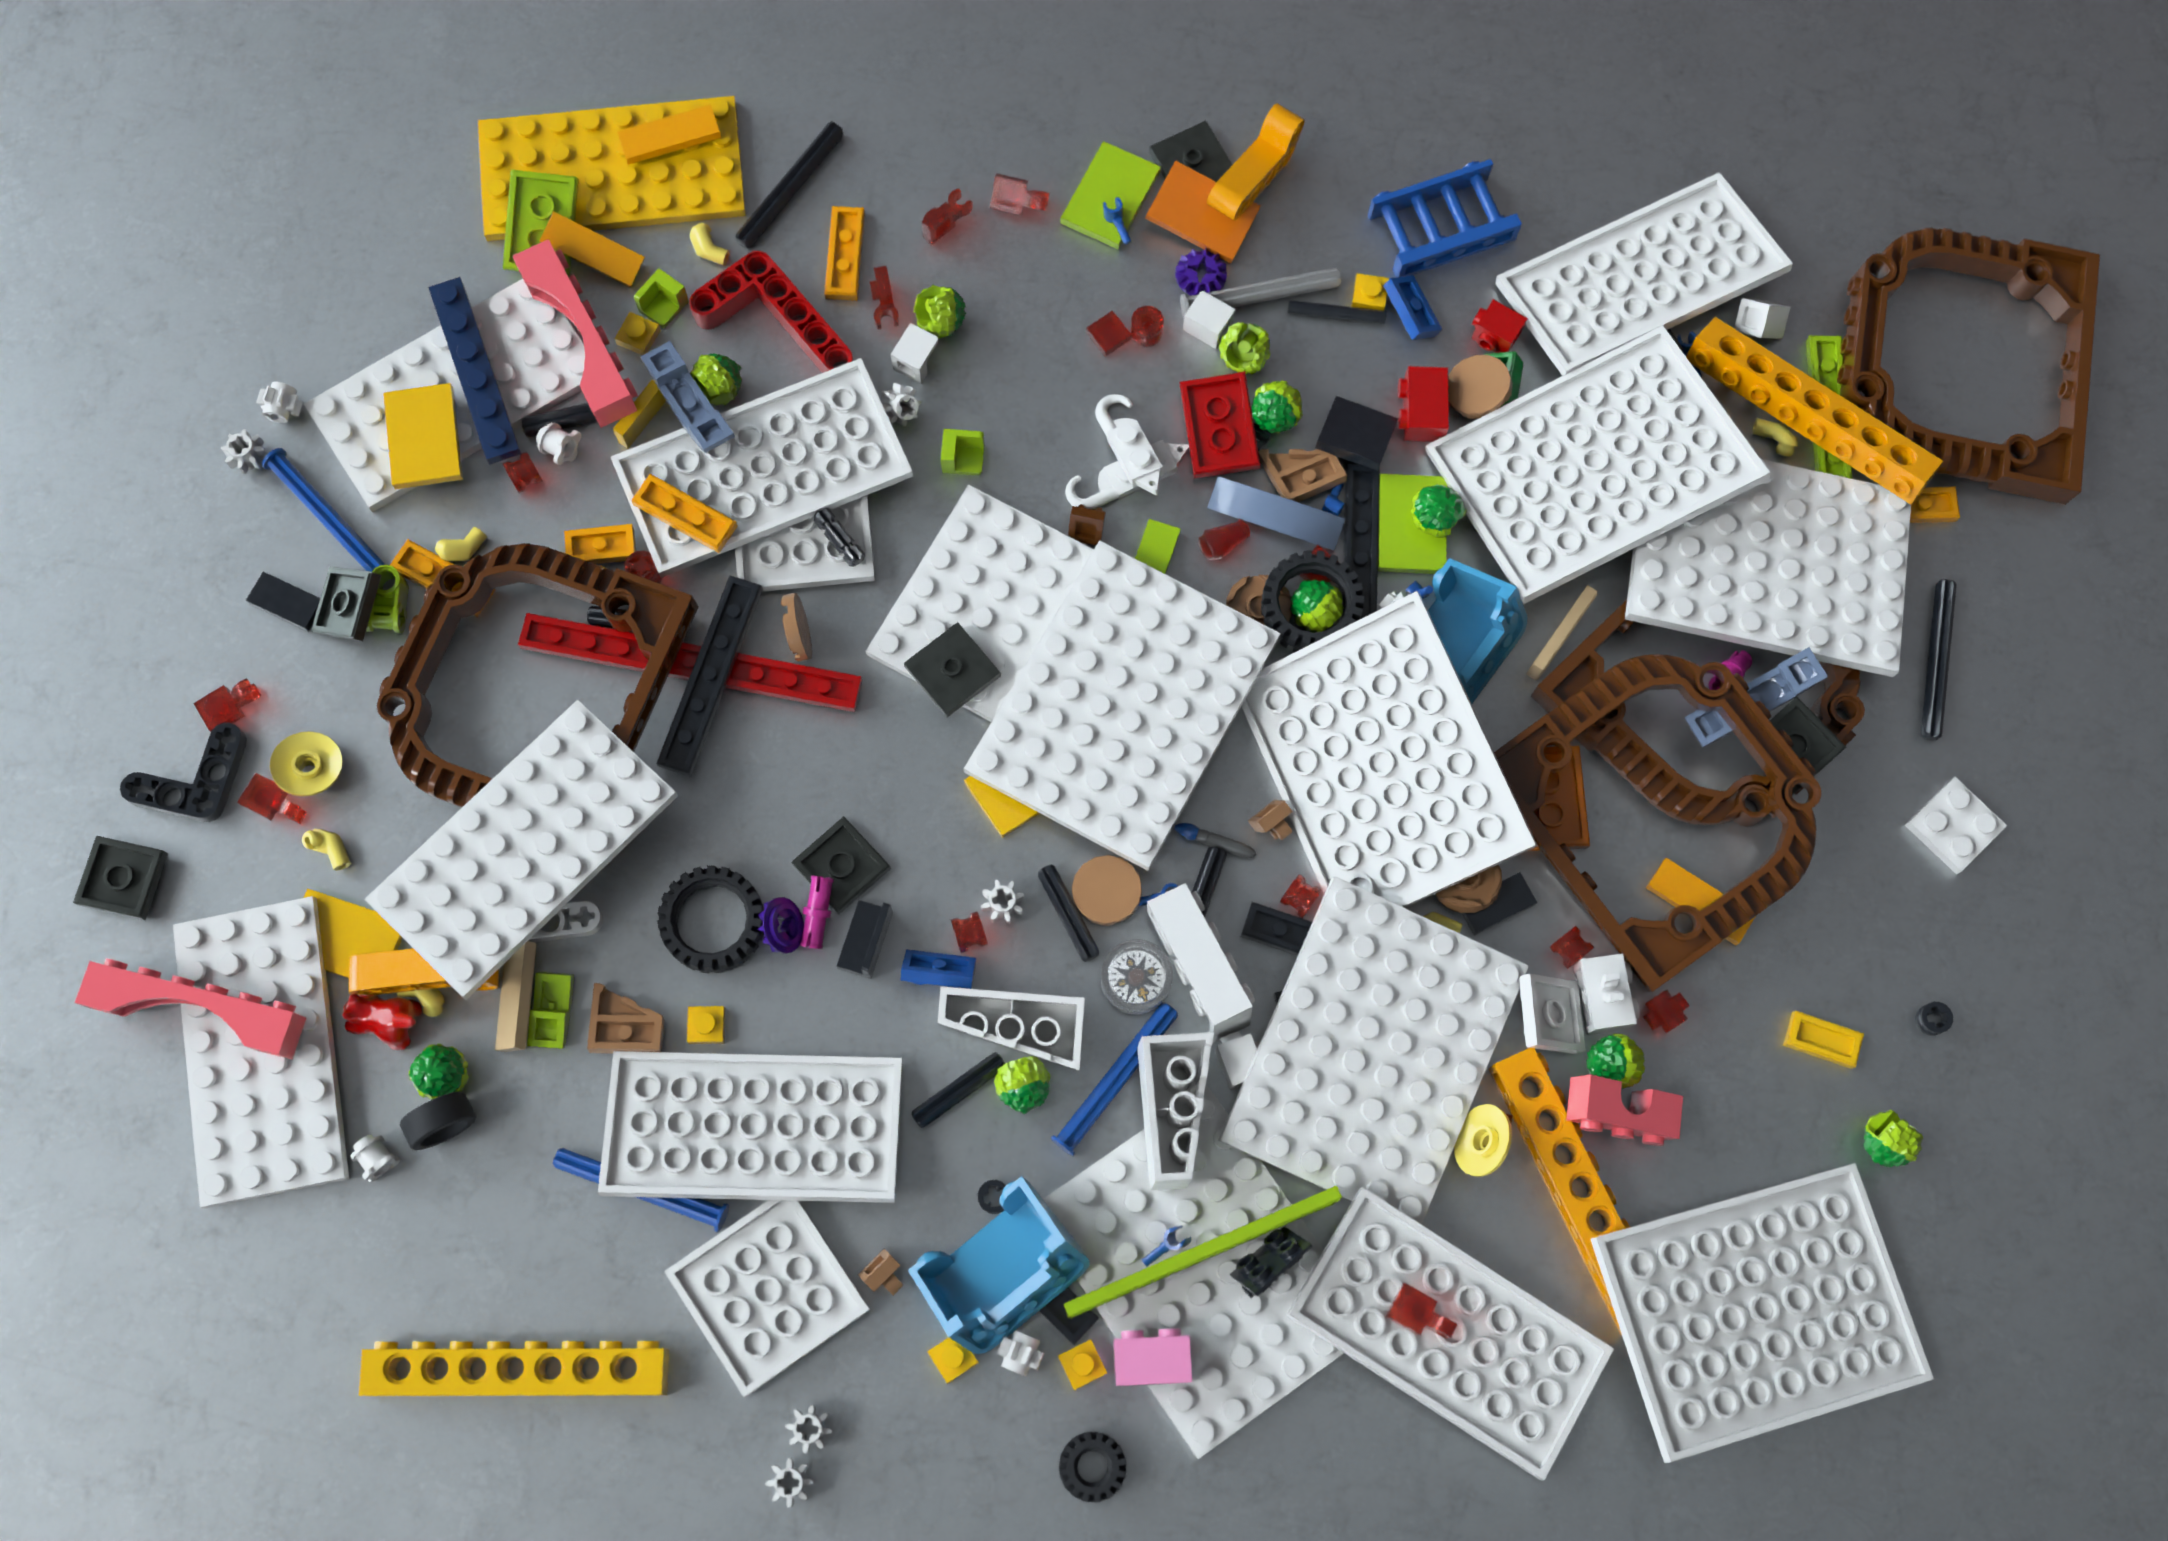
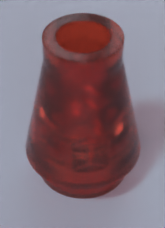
[1198,519,1250,561]

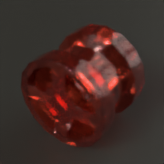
[1130,306,1164,347]
[503,451,543,493]
[624,550,663,583]
[1280,874,1323,918]
[950,911,988,953]
[1549,925,1595,969]

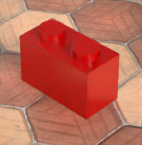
[1398,366,1449,442]

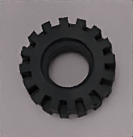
[1059,1432,1127,1503]

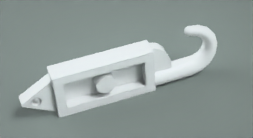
[1095,394,1164,495]
[1065,439,1189,510]

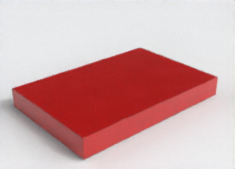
[1179,372,1260,479]

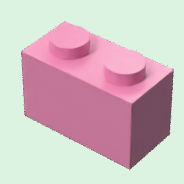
[1113,1329,1192,1386]

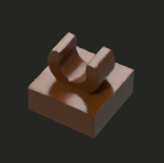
[1068,504,1106,545]

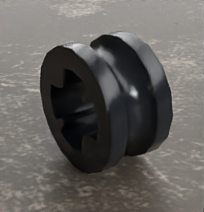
[1915,1002,1953,1036]
[978,1180,1006,1214]

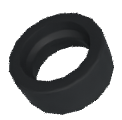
[400,1091,476,1151]

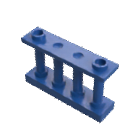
[1368,159,1522,277]

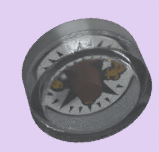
[1101,939,1173,1015]

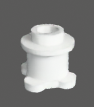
[536,423,582,465]
[351,1134,401,1182]

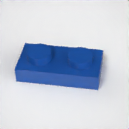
[1383,275,1443,340]
[900,949,976,989]

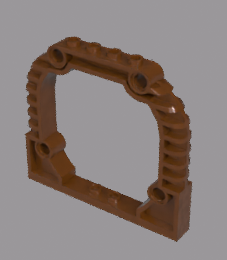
[1837,227,2100,505]
[377,543,699,808]
[1531,600,1865,827]
[1494,654,1821,992]

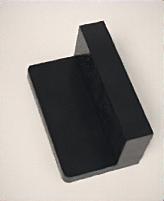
[837,900,893,979]

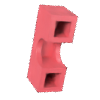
[1566,1075,1683,1146]

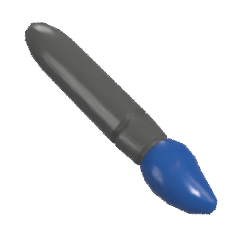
[1174,823,1256,858]

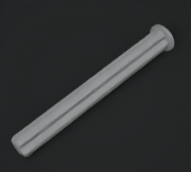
[1180,268,1341,318]

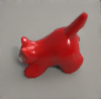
[342,994,422,1051]

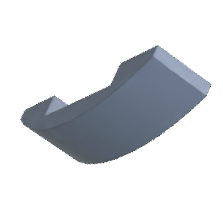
[640,341,735,453]
[1207,476,1345,550]
[1684,647,1828,748]

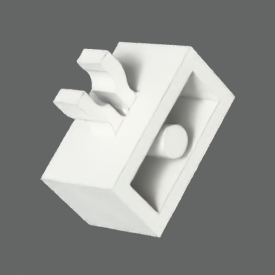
[1573,954,1639,1035]

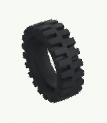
[1261,550,1364,652]
[657,865,764,974]

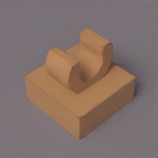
[1248,800,1293,840]
[858,1249,903,1296]

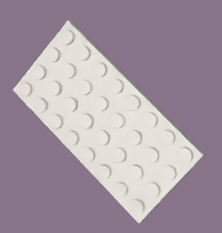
[1496,172,1793,376]
[304,278,585,513]
[610,358,913,578]
[364,699,678,1000]
[173,896,349,1208]
[598,1051,903,1203]
[1286,1187,1614,1480]

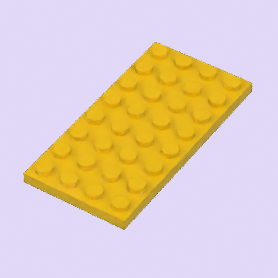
[478,96,746,241]

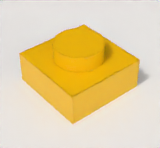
[1351,273,1389,310]
[614,312,661,355]
[687,1006,726,1044]
[927,1337,979,1384]
[1058,1339,1107,1390]

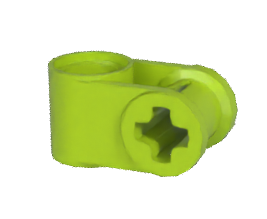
[366,565,409,633]

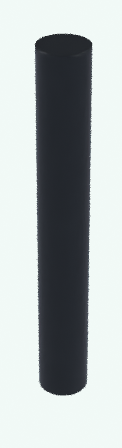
[1287,300,1387,324]

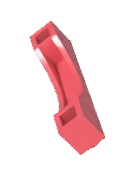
[512,239,638,428]
[75,958,306,1060]

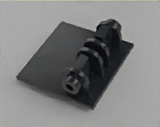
[1229,1226,1313,1298]

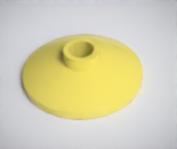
[270,731,343,796]
[1454,1104,1512,1177]

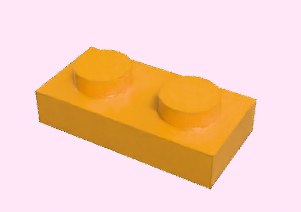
[564,524,637,564]

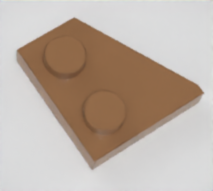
[1258,449,1347,502]
[587,983,665,1054]

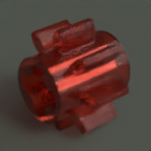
[1643,989,1690,1033]

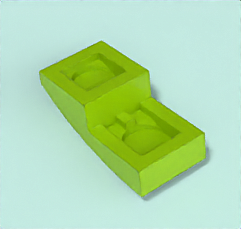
[527,972,574,1049]

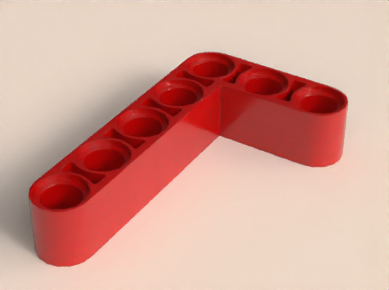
[689,251,853,373]

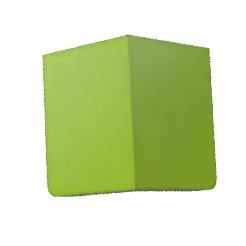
[634,268,689,328]
[941,429,985,476]

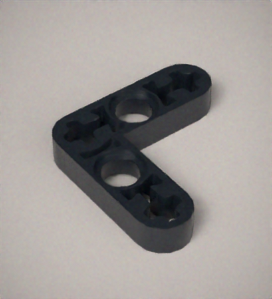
[120,722,247,822]

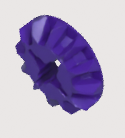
[1175,248,1227,296]
[758,897,804,954]

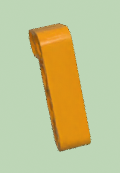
[1207,103,1305,221]
[348,948,499,996]

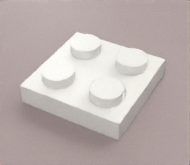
[1905,777,2007,875]
[1519,974,1586,1054]

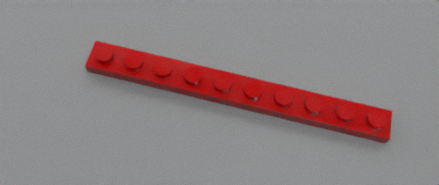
[518,613,862,712]

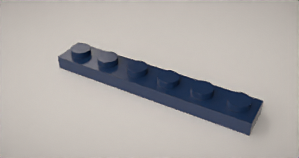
[428,277,522,465]

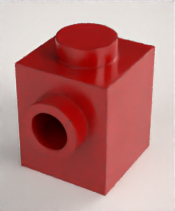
[1471,299,1528,353]

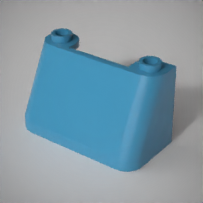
[1428,558,1528,704]
[908,1176,1090,1354]

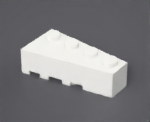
[1147,883,1255,1044]
[937,987,1085,1071]
[1137,1032,1214,1191]

